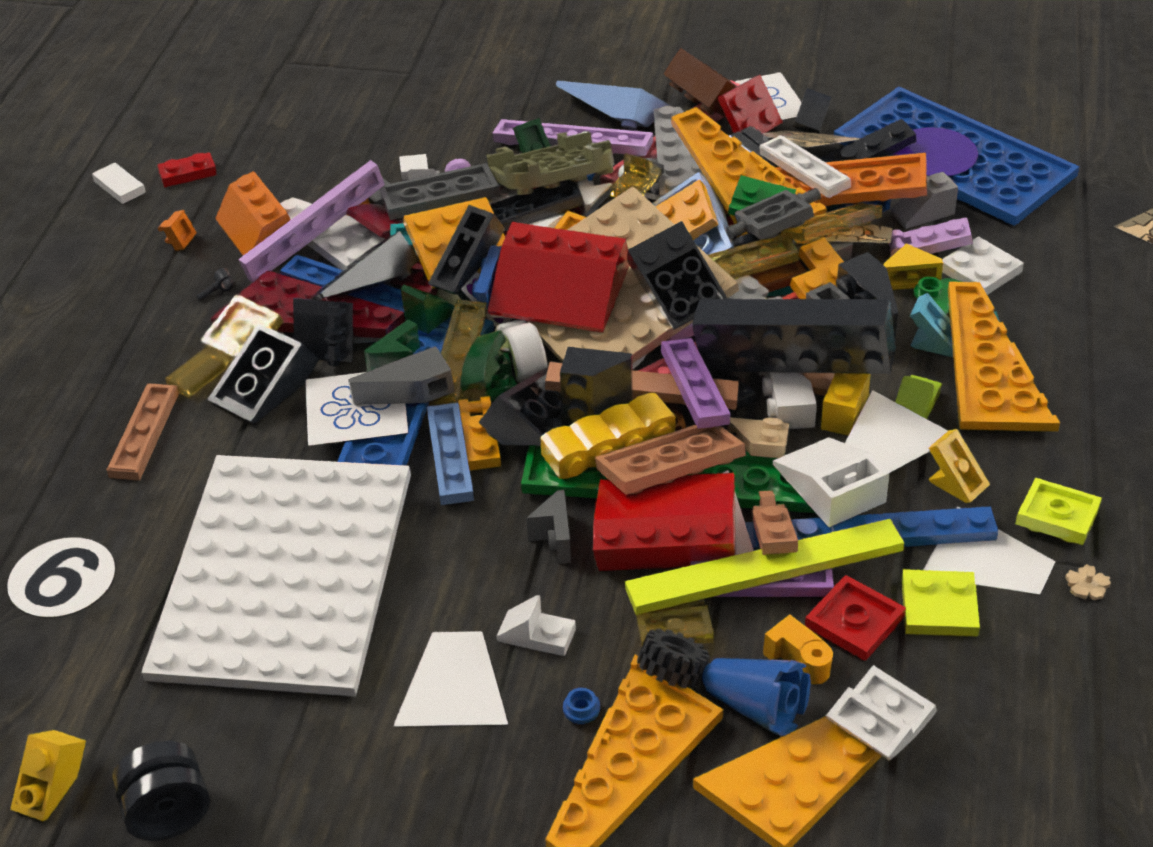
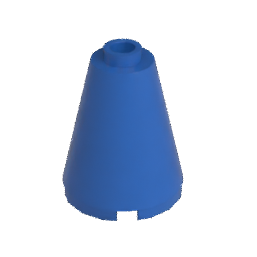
[702,658,811,736]

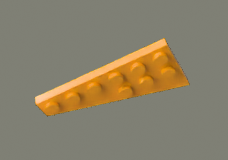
[671,107,827,235]
[948,282,1060,432]
[546,654,723,847]
[693,716,882,847]

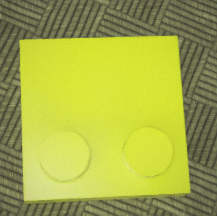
[1015,478,1102,545]
[902,570,980,636]

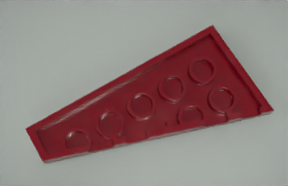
[211,270,405,338]

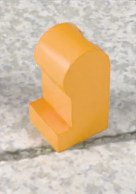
[763,615,833,684]

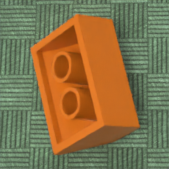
[215,171,291,256]

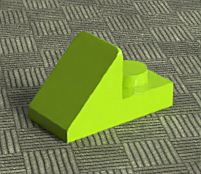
[895,375,942,419]

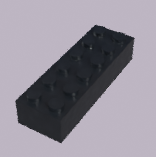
[692,299,896,374]

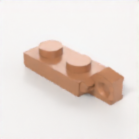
[752,491,798,555]

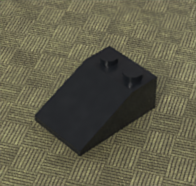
[207,323,319,424]

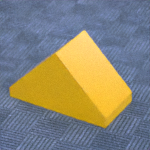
[883,243,944,290]

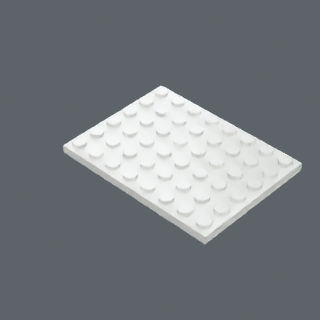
[141,455,411,696]

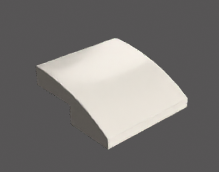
[826,665,937,760]

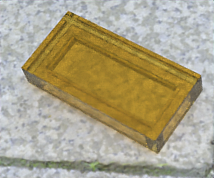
[165,345,232,398]

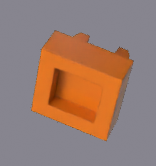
[157,210,197,251]

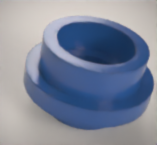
[563,688,600,724]

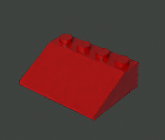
[488,222,630,333]
[593,473,736,571]

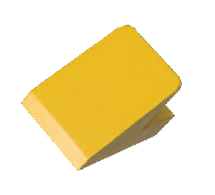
[928,429,990,503]

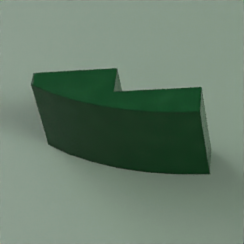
[460,330,507,391]
[484,351,517,402]

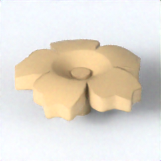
[1066,564,1111,600]

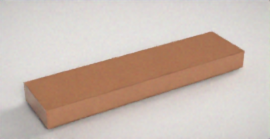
[107,384,179,480]

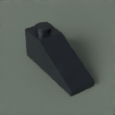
[428,205,505,295]

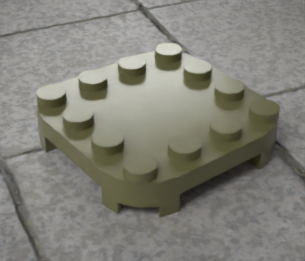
[486,131,614,195]

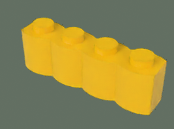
[540,393,675,479]

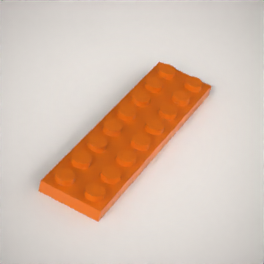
[720,153,927,215]

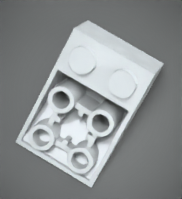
[773,437,889,527]

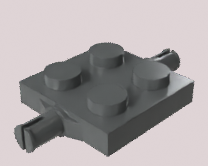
[726,187,821,240]

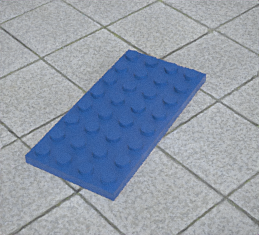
[834,87,1080,226]

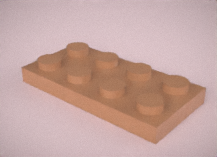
[595,425,746,495]

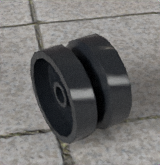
[111,740,211,841]

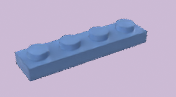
[427,403,474,505]

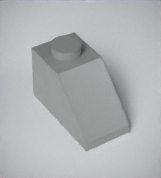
[891,172,958,229]

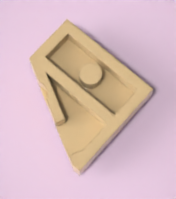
[727,417,790,458]

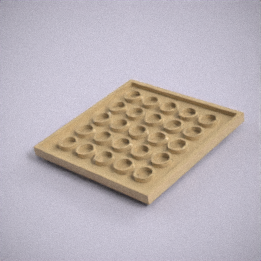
[526,186,739,364]

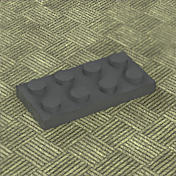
[379,163,500,220]

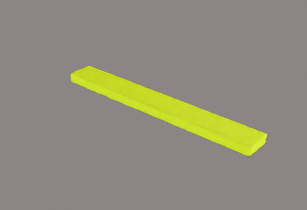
[625,519,904,615]

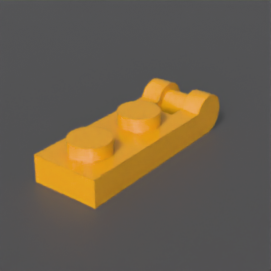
[458,396,501,471]

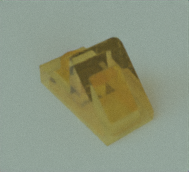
[611,153,661,198]

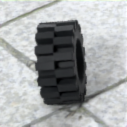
[637,628,709,688]

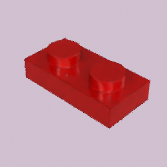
[157,152,217,188]

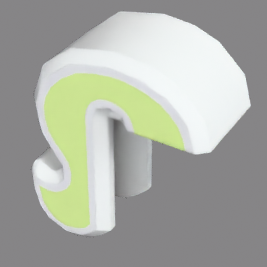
[495,319,547,383]

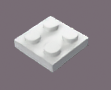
[942,237,1024,295]

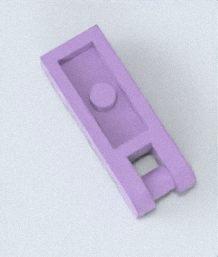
[888,217,973,257]

